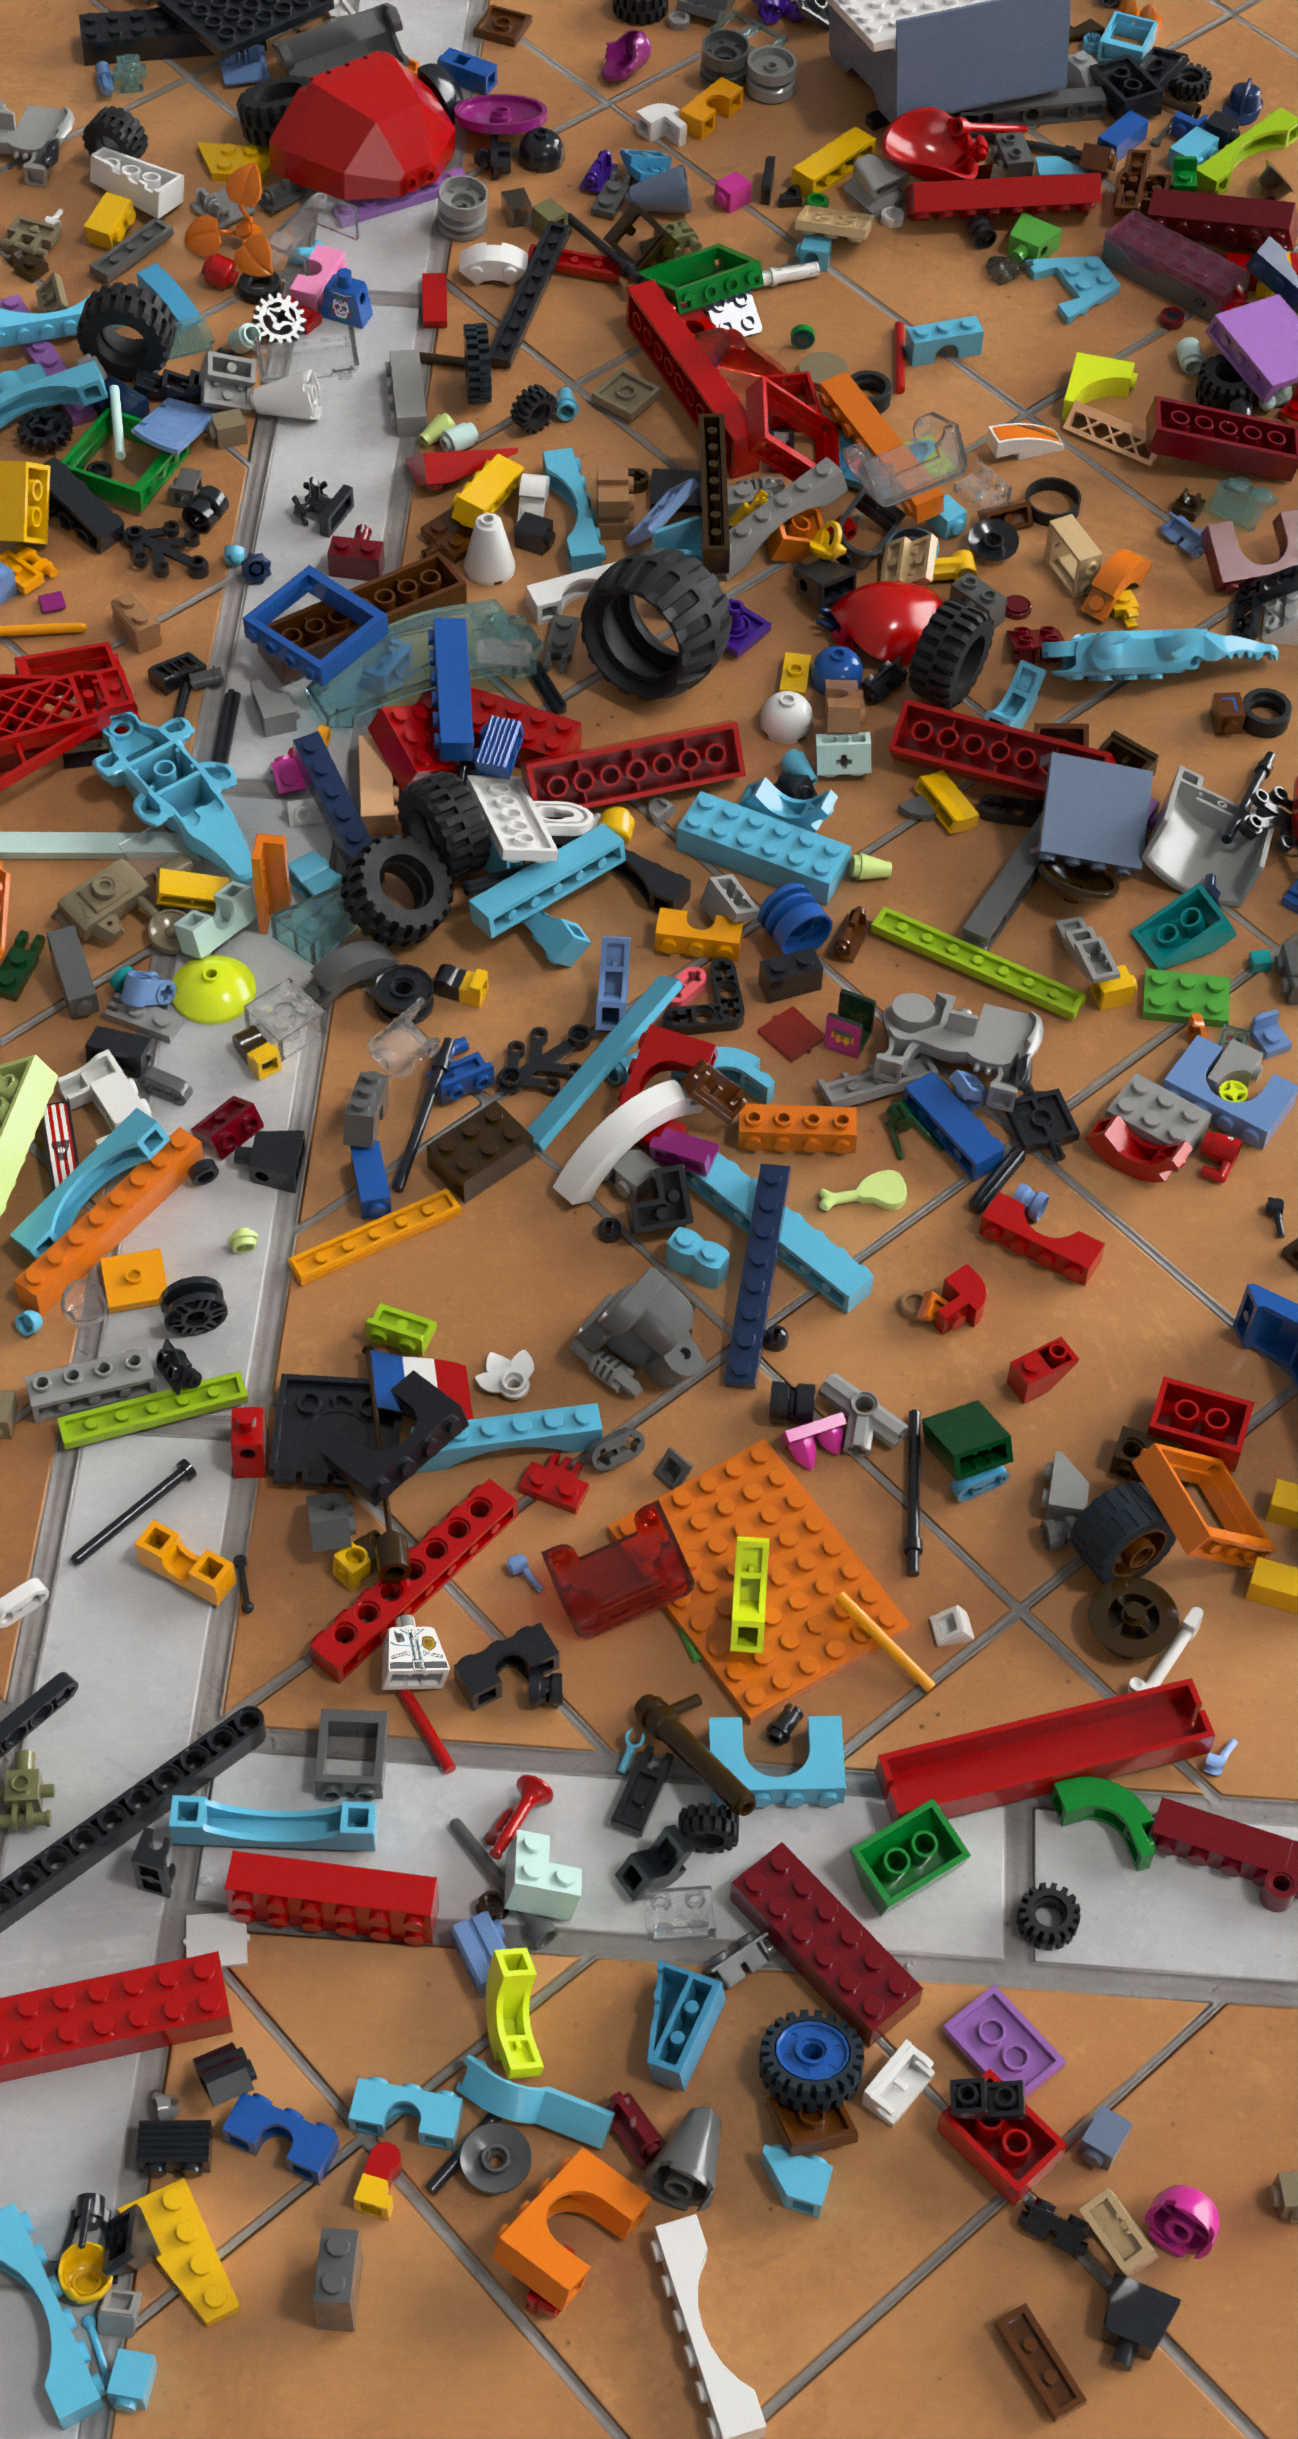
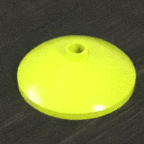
[172,955,256,1025]

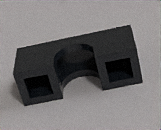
[454,1623,559,1711]

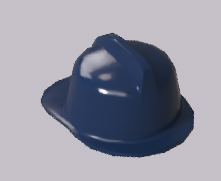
[1222,78,1263,126]

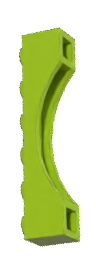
[1196,107,1298,195]

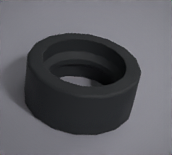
[850,370,892,414]
[1242,688,1293,738]

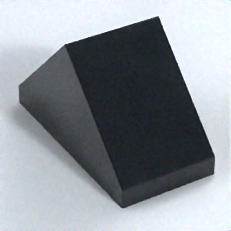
[102,2204,161,2276]

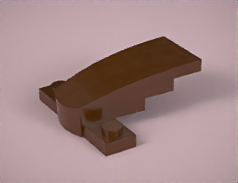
[1114,149,1219,219]

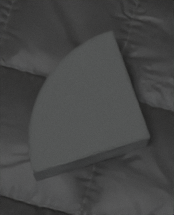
[898,795,936,821]

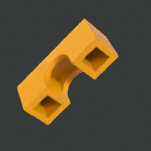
[679,77,743,141]
[655,908,744,962]
[135,1519,236,1607]

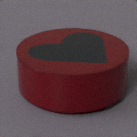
[1159,307,1185,330]

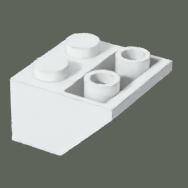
[1262,591,1298,647]

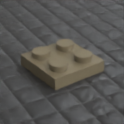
[592,367,661,422]

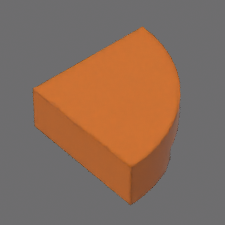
[1186,1012,1207,1043]
[916,1291,949,1321]

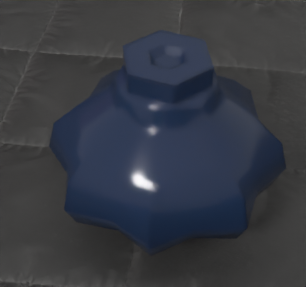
[241,553,272,584]

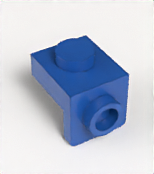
[1170,111,1209,139]

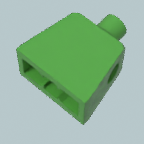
[1007,212,1062,265]

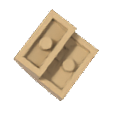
[880,533,938,586]

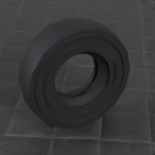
[238,271,282,305]

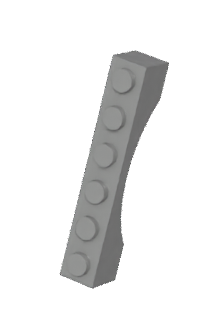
[721,457,848,581]

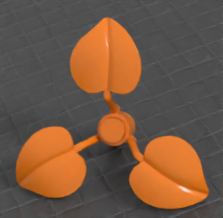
[185,163,273,277]

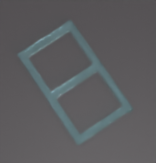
[710,10,788,53]

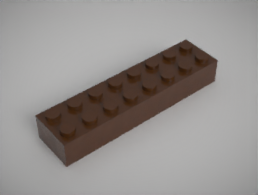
[257,551,467,684]

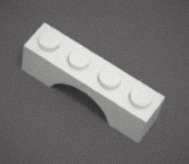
[526,562,635,626]

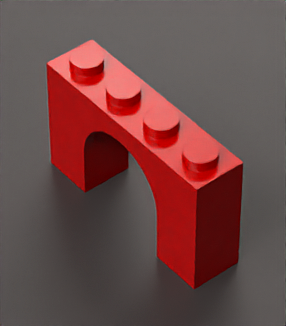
[610,1024,718,1151]

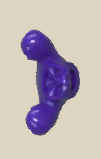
[751,0,805,25]

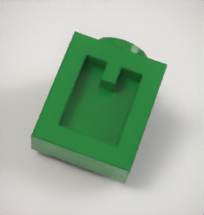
[1172,156,1197,192]

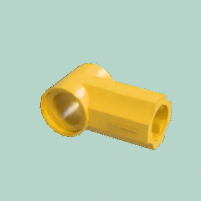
[932,550,977,581]

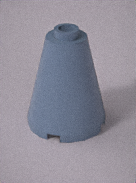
[626,164,692,214]

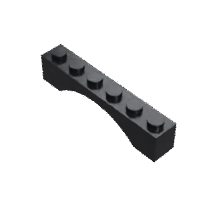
[545,817,691,913]

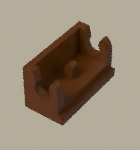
[680,1059,747,1125]

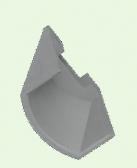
[1141,765,1274,906]

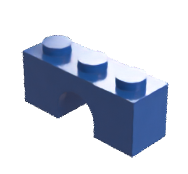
[222,2093,339,2186]

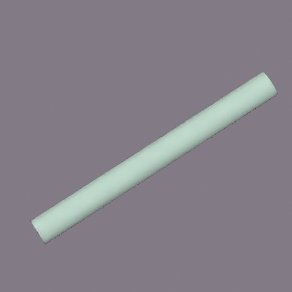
[109,385,125,460]

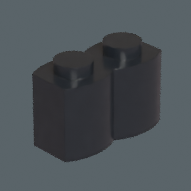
[192,2042,257,2107]

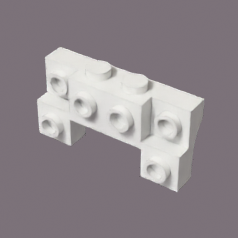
[57,1049,152,1148]

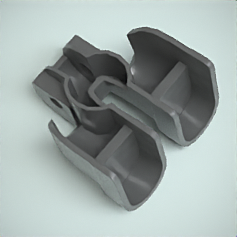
[574,1267,706,1388]

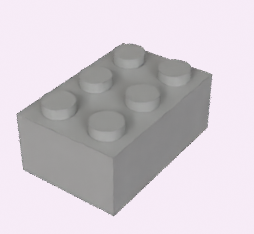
[1105,1073,1212,1173]

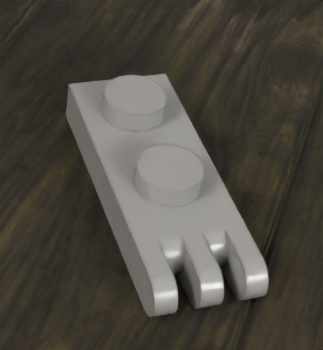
[101,993,184,1044]

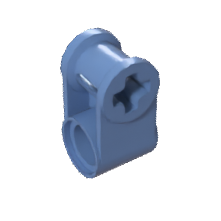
[120,971,177,1007]

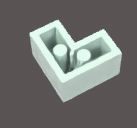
[504,1829,582,1921]

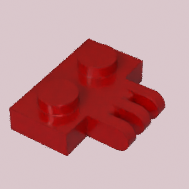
[518,1452,589,1515]

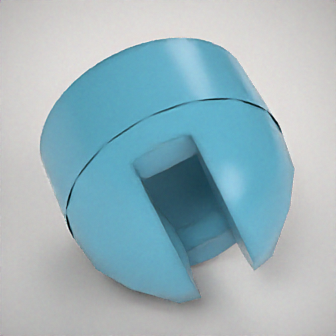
[224,545,245,566]
[15,1310,43,1336]

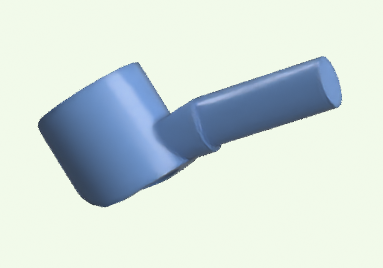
[507,1554,545,1593]

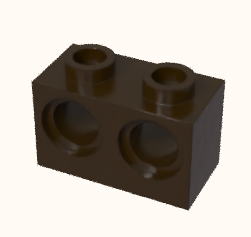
[1109,1426,1183,1483]

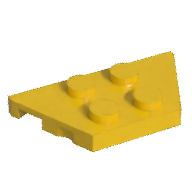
[197,142,272,182]

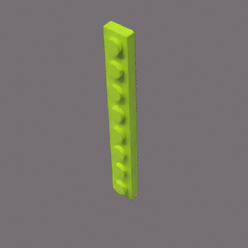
[871,906,1087,1021]

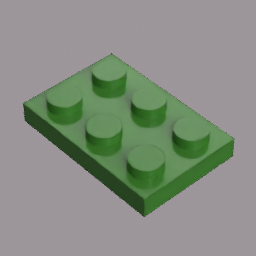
[1142,968,1230,1028]

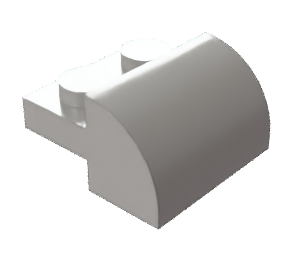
[198,351,256,414]

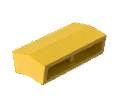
[914,770,979,834]
[156,868,229,912]

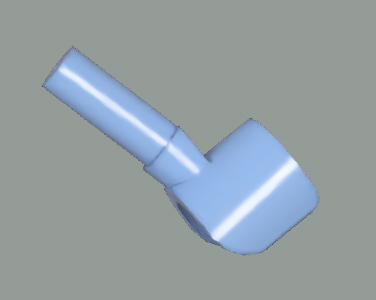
[1203,1738,1238,1776]

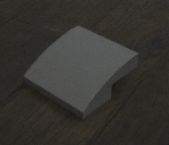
[676,0,735,21]

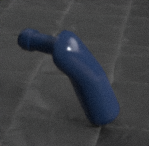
[1205,873,1221,908]

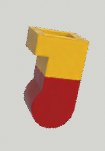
[353,2142,402,2221]

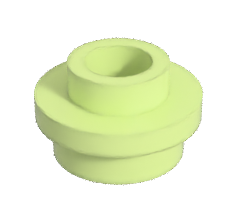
[228,1228,258,1253]

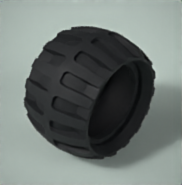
[580,548,732,700]

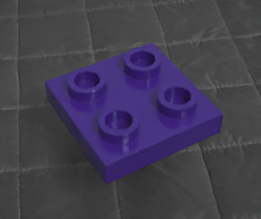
[725,598,771,659]

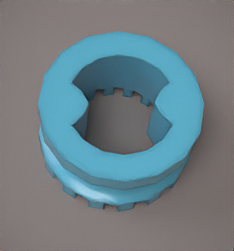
[1082,33,1102,55]

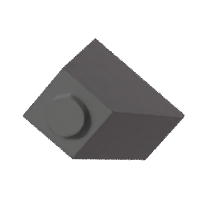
[46,925,100,1019]

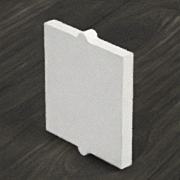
[183,1912,251,1968]

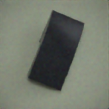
[950,2077,1027,2120]

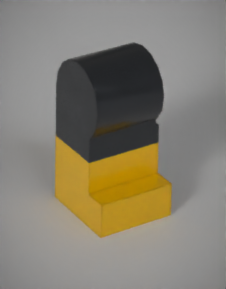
[433,964,489,1008]

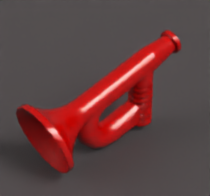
[484,1774,554,1860]

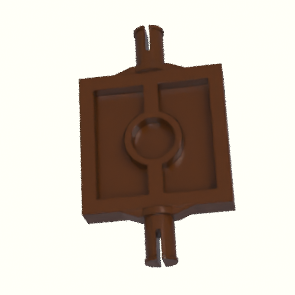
[421,507,473,564]

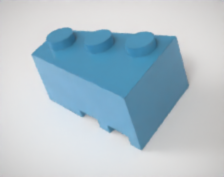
[647,1960,726,2092]

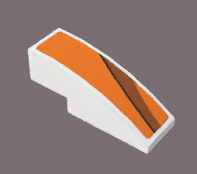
[986,423,1065,460]

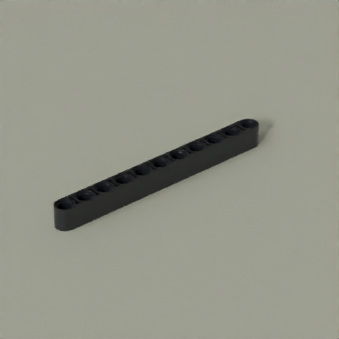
[0,1706,266,1933]

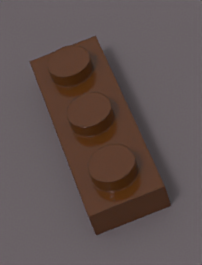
[994,2303,1087,2423]

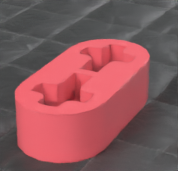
[666,966,707,1009]

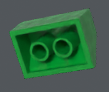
[849,1798,971,1917]

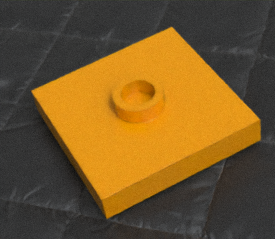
[100,1248,167,1314]

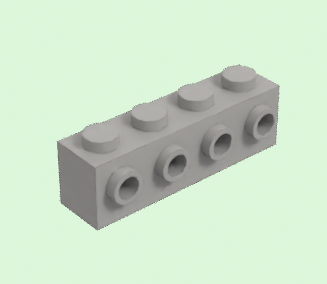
[24,1348,157,1424]

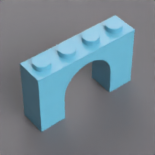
[707,1716,846,1808]

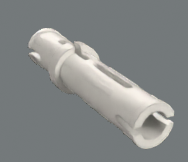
[756,261,820,288]

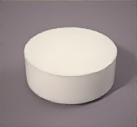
[880,206,905,228]

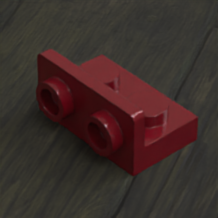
[190,1096,264,1160]

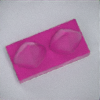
[779,1412,847,1470]

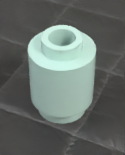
[228,323,262,354]
[1175,337,1204,375]
[440,422,479,452]

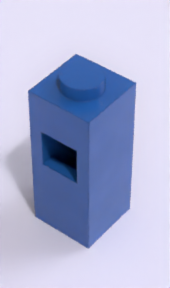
[437,47,497,95]
[1097,110,1149,163]
[350,1140,392,1219]

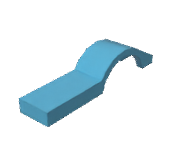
[456,2055,615,2150]

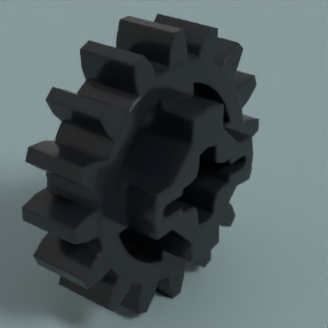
[17,407,73,454]

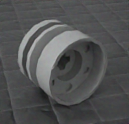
[437,175,488,241]

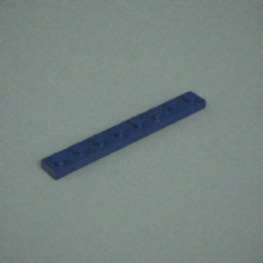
[724,1164,791,1389]

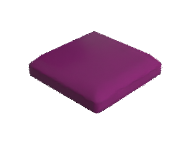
[38,591,66,613]

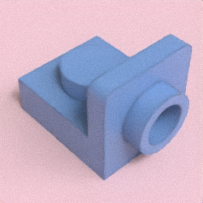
[1248,1009,1292,1060]
[949,1069,988,1114]

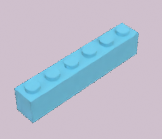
[469,823,626,939]

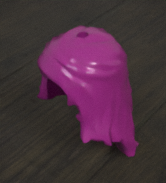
[601,30,652,82]

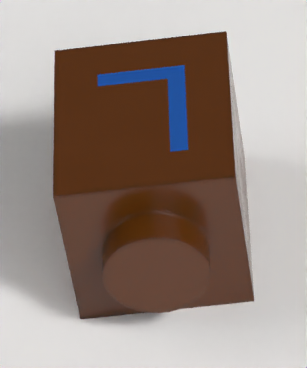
[1210,692,1246,735]

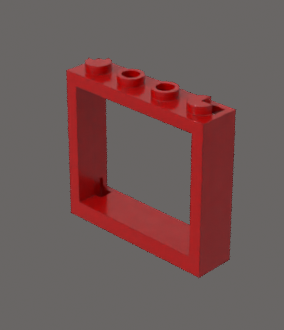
[745,375,840,482]
[14,642,140,749]

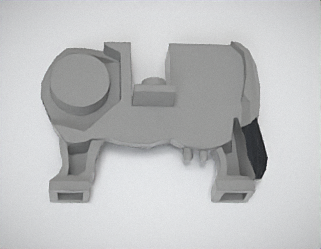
[0,101,75,188]
[873,992,1044,1112]

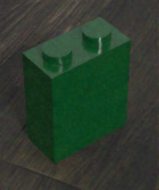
[922,1400,1014,1481]

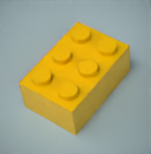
[0,460,50,545]

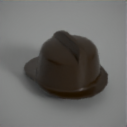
[1258,160,1294,200]

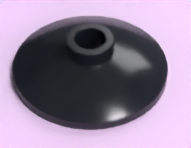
[968,519,1019,561]

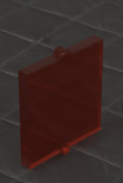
[758,1006,825,1063]

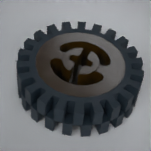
[463,323,492,404]

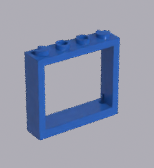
[243,565,389,687]

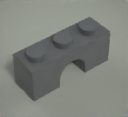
[343,1071,389,1148]

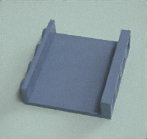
[1029,752,1153,876]

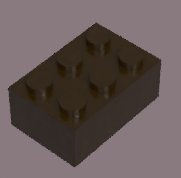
[427,1100,534,1203]

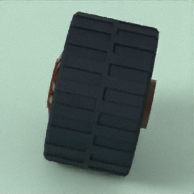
[1070,1482,1176,1584]

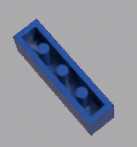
[903,1071,1005,1182]

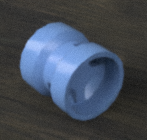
[1013,1183,1050,1222]

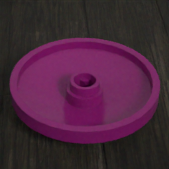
[454,94,547,135]

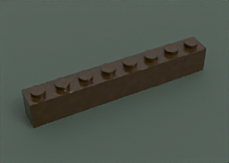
[698,414,730,574]

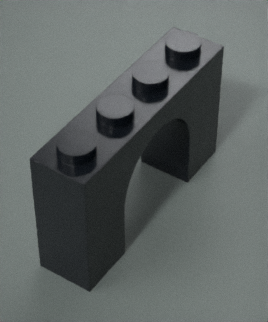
[320,1370,469,1507]

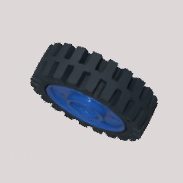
[759,2009,864,2112]

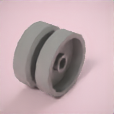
[745,45,797,104]

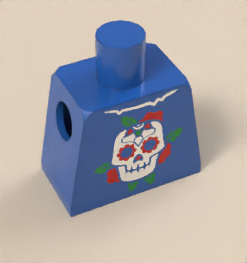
[321,268,373,329]

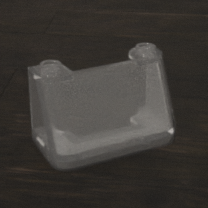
[842,412,968,507]

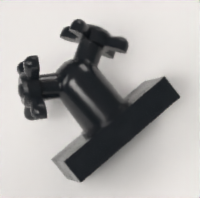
[292,477,354,538]

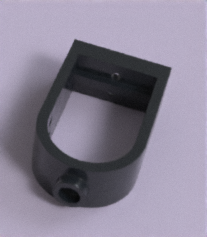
[829,484,906,570]

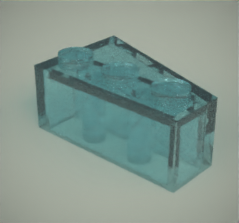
[270,883,359,965]

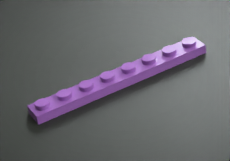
[0,294,97,427]

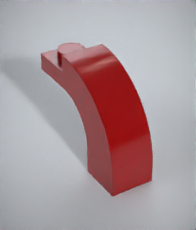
[1084,1115,1193,1182]

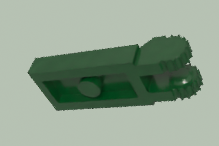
[0,930,45,1001]

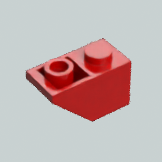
[1007,1336,1079,1404]

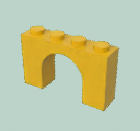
[1245,1479,1298,1614]

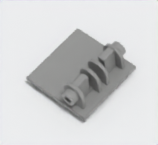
[190,187,256,229]

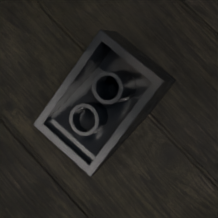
[1089,55,1165,121]

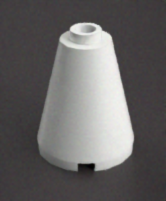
[250,369,322,420]
[464,513,515,587]

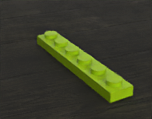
[57,1371,249,1450]

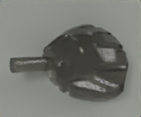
[986,256,1035,285]

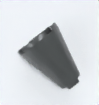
[644,2106,722,2211]

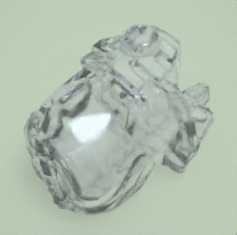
[367,997,440,1079]

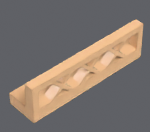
[1063,400,1158,467]

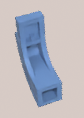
[595,935,631,1031]

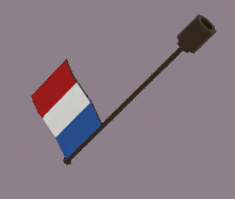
[362,1345,473,1583]

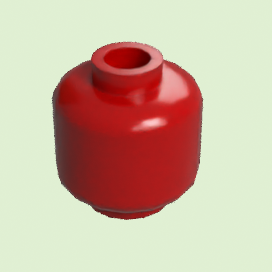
[201,253,239,290]

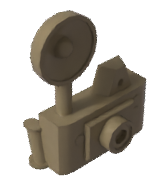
[51,858,187,954]

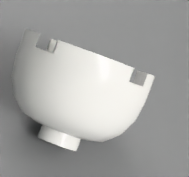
[760,691,813,744]

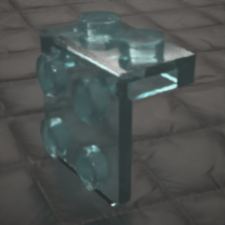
[1207,476,1279,531]

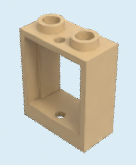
[1043,514,1102,599]
[1079,2188,1160,2278]

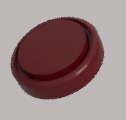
[1005,595,1032,620]

